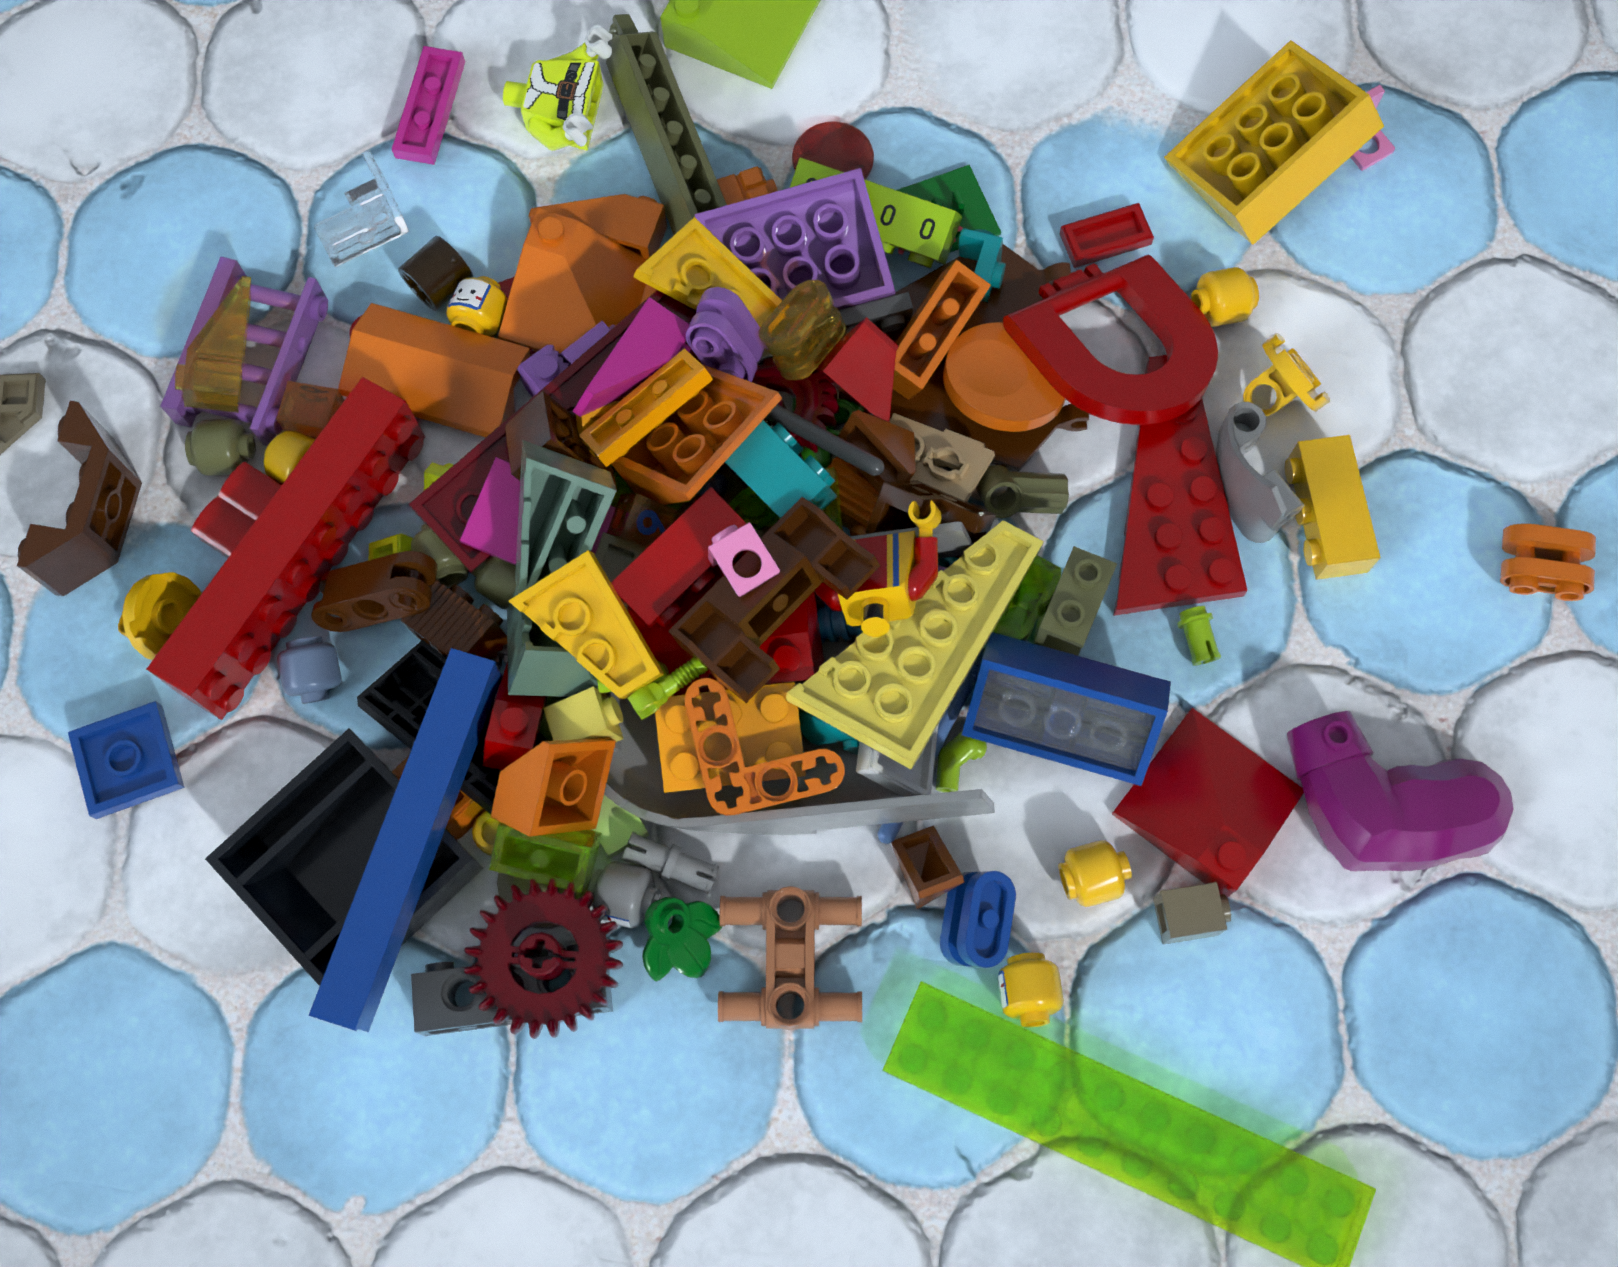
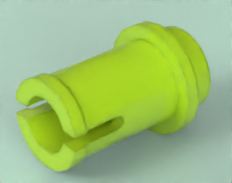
[1177,606,1221,666]

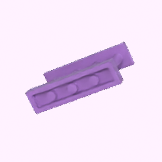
[160,257,328,446]

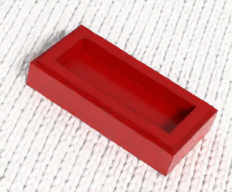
[1059,203,1154,268]

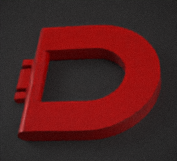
[1003,255,1218,425]

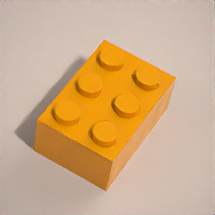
[655,682,806,793]

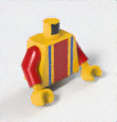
[815,500,942,637]

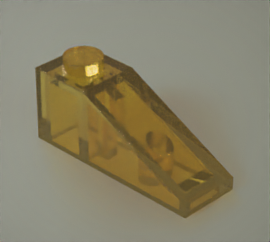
[175,276,251,413]

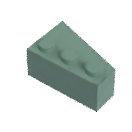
[515,440,617,594]

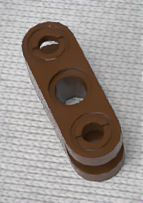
[311,551,438,632]

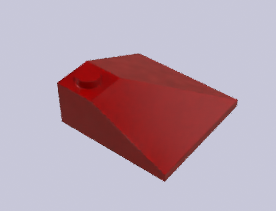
[1112,708,1304,898]

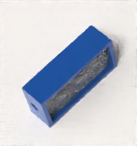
[962,632,1171,786]

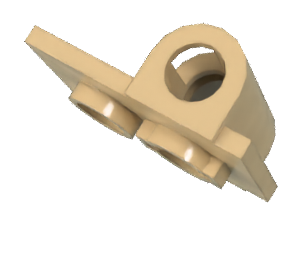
[889,413,995,502]

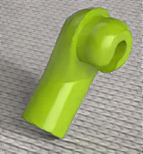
[935,732,987,793]

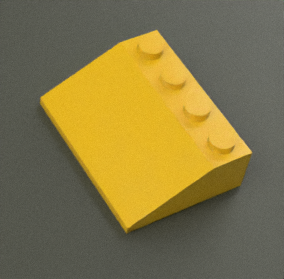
[1164,40,1384,245]

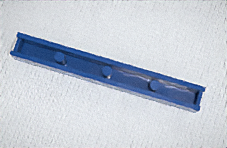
[308,648,503,1033]

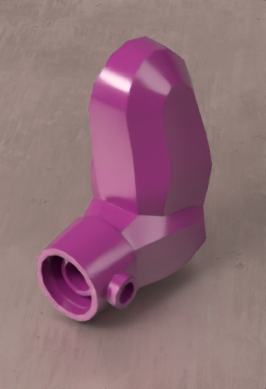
[1286,711,1514,871]

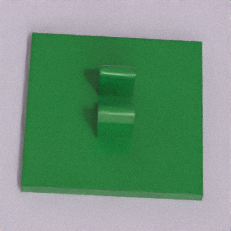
[897,165,1001,253]

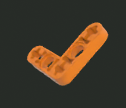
[685,678,845,816]

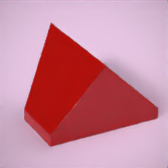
[814,317,899,422]

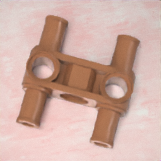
[718,886,862,1031]

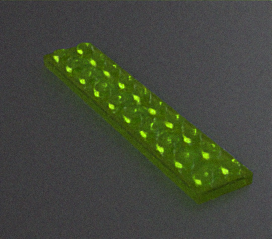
[882,981,1376,1267]

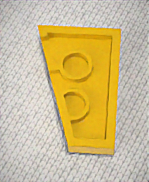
[633,217,790,335]
[509,550,664,699]

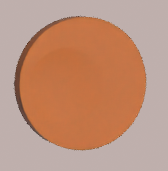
[943,322,1066,432]

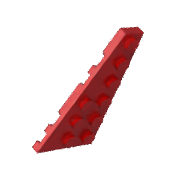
[1114,355,1248,616]

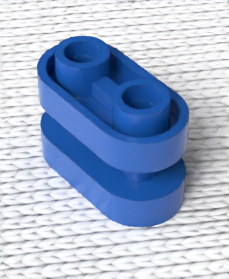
[940,871,1016,968]

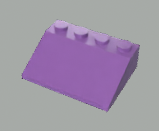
[694,168,895,327]

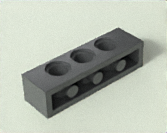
[411,944,613,1036]

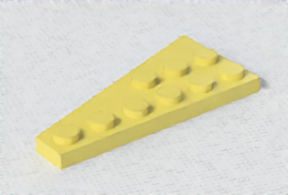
[786,520,1044,770]

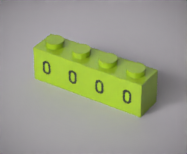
[789,157,962,268]

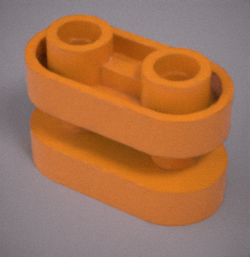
[1500,524,1596,601]

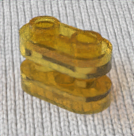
[759,280,846,380]

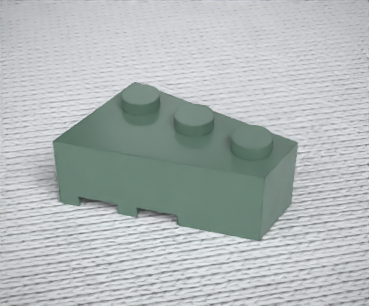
[507,588,598,698]

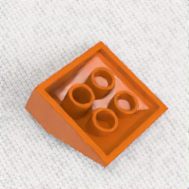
[498,208,646,354]
[612,364,782,506]

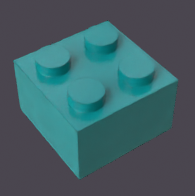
[725,420,838,518]

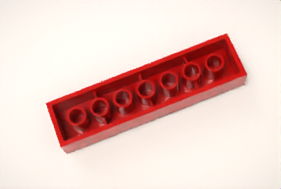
[146,376,426,720]

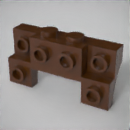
[668,497,880,703]

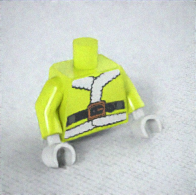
[503,25,613,151]

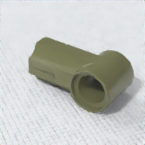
[976,465,1069,519]

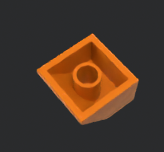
[490,738,616,837]

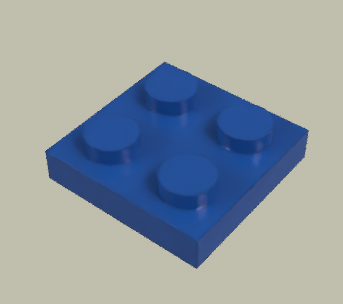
[68,701,185,819]

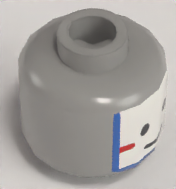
[588,861,661,928]

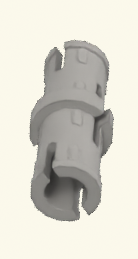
[621,832,719,894]

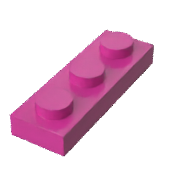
[392,46,465,165]

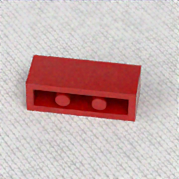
[611,487,747,629]

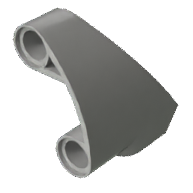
[1216,402,1304,543]

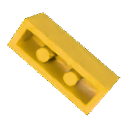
[1284,435,1381,580]

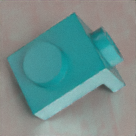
[959,228,1006,303]

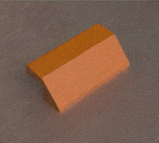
[338,303,530,437]

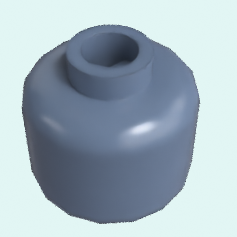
[277,636,342,704]

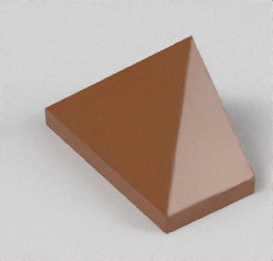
[838,410,916,494]
[891,825,964,909]

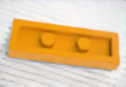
[579,348,713,468]

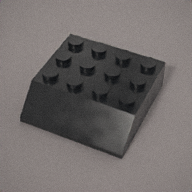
[205,728,483,986]

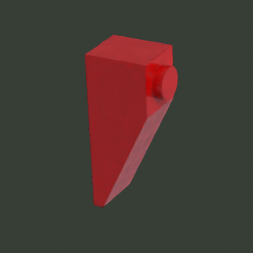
[483,661,548,770]

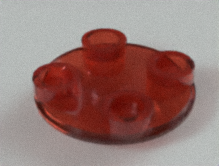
[792,121,874,180]

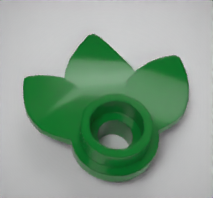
[642,897,722,982]

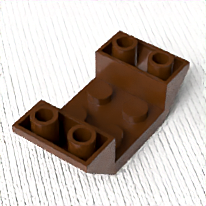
[17,401,142,596]

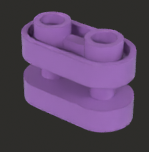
[686,287,767,382]

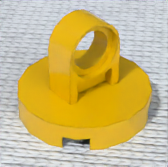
[1243,333,1330,416]
[118,572,202,660]

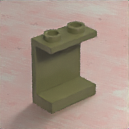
[1034,546,1117,656]

